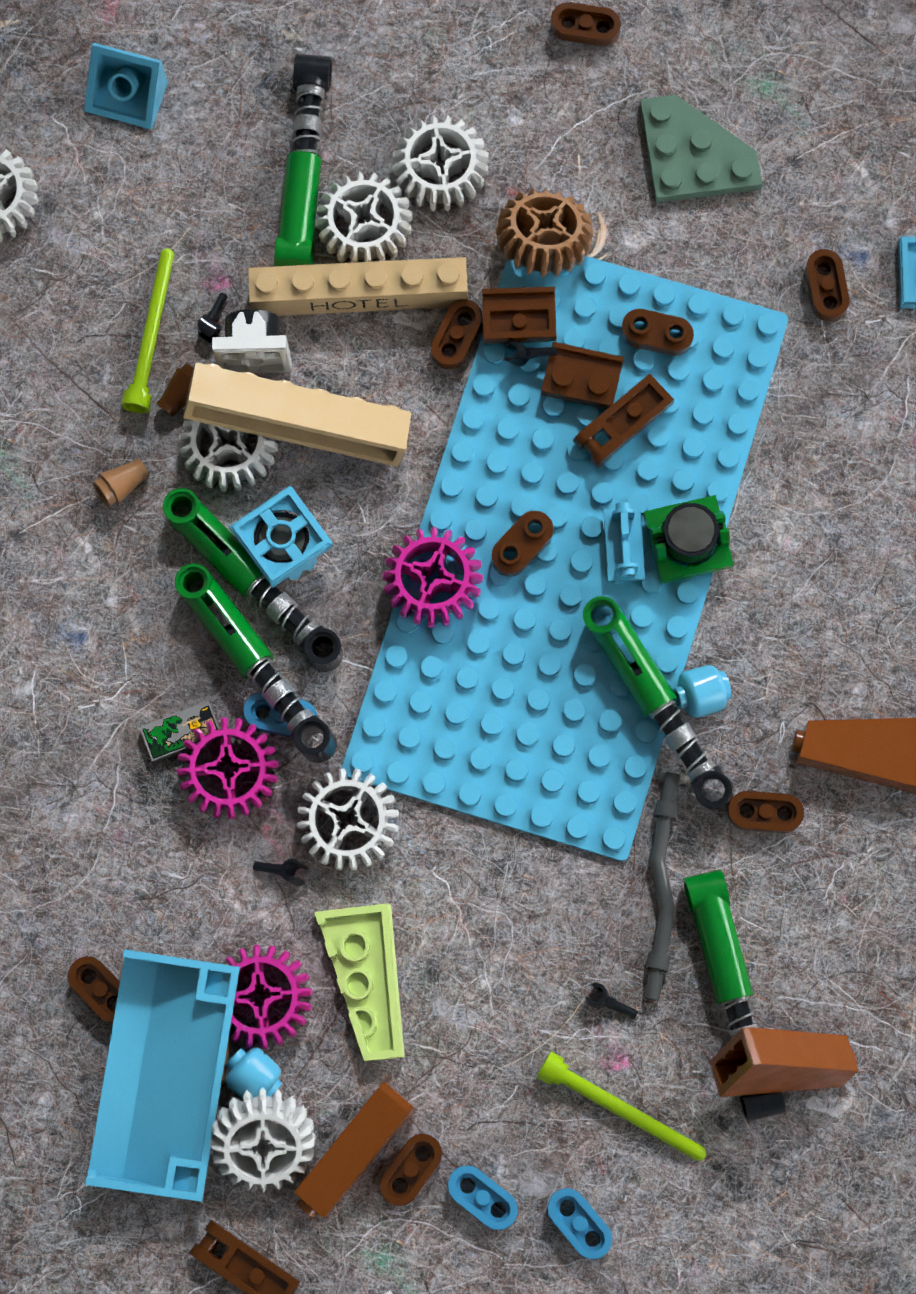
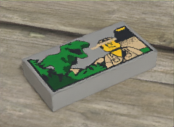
[139,701,220,764]

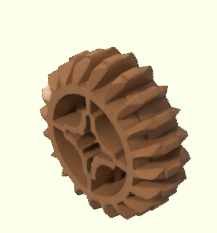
[496,187,594,278]

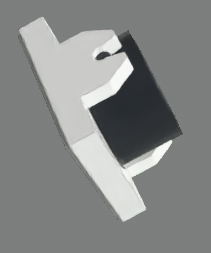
[212,309,292,374]

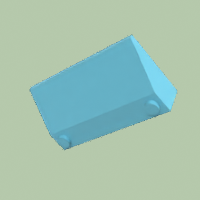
[85,949,240,1202]

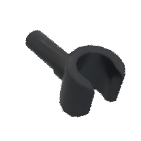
[198,293,228,343]
[504,340,557,367]
[253,858,309,886]
[585,983,638,1019]

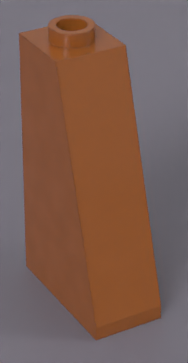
[791,718,916,794]
[709,1027,859,1097]
[294,1081,416,1219]

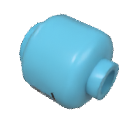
[673,665,732,718]
[225,1047,282,1101]

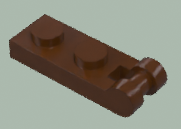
[573,374,674,468]
[189,1219,301,1294]

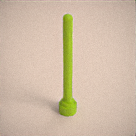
[121,248,174,414]
[536,1051,707,1161]

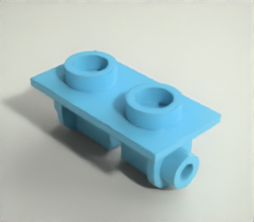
[604,502,645,582]

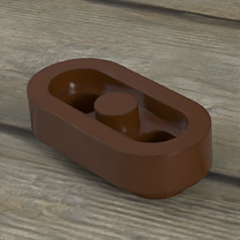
[551,2,621,46]
[805,249,849,322]
[431,299,483,370]
[621,309,694,356]
[492,511,553,577]
[727,791,804,833]
[68,956,120,1023]
[380,1134,442,1206]

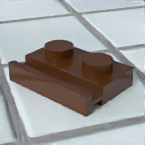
[482,287,557,344]
[541,342,624,410]

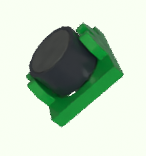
[643,495,734,584]

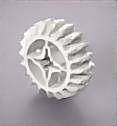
[393,115,488,212]
[0,149,39,243]
[316,171,413,263]
[179,420,278,492]
[297,768,399,871]
[210,1087,316,1193]

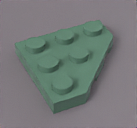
[640,95,762,203]

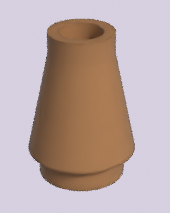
[92,458,149,507]

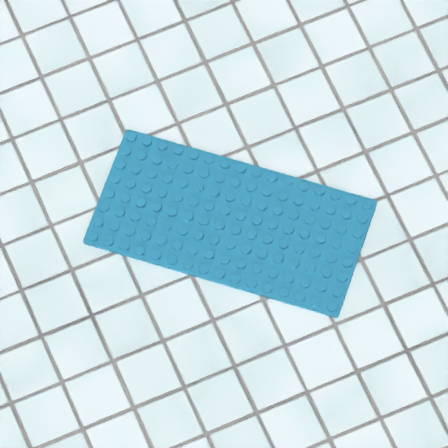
[341,256,788,861]

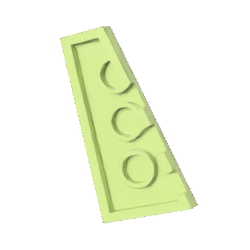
[314,903,405,1062]

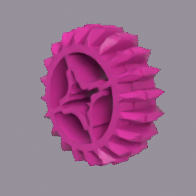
[382,527,483,628]
[177,717,279,819]
[225,945,313,1049]

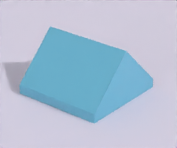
[84,43,168,129]

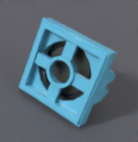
[229,485,333,588]

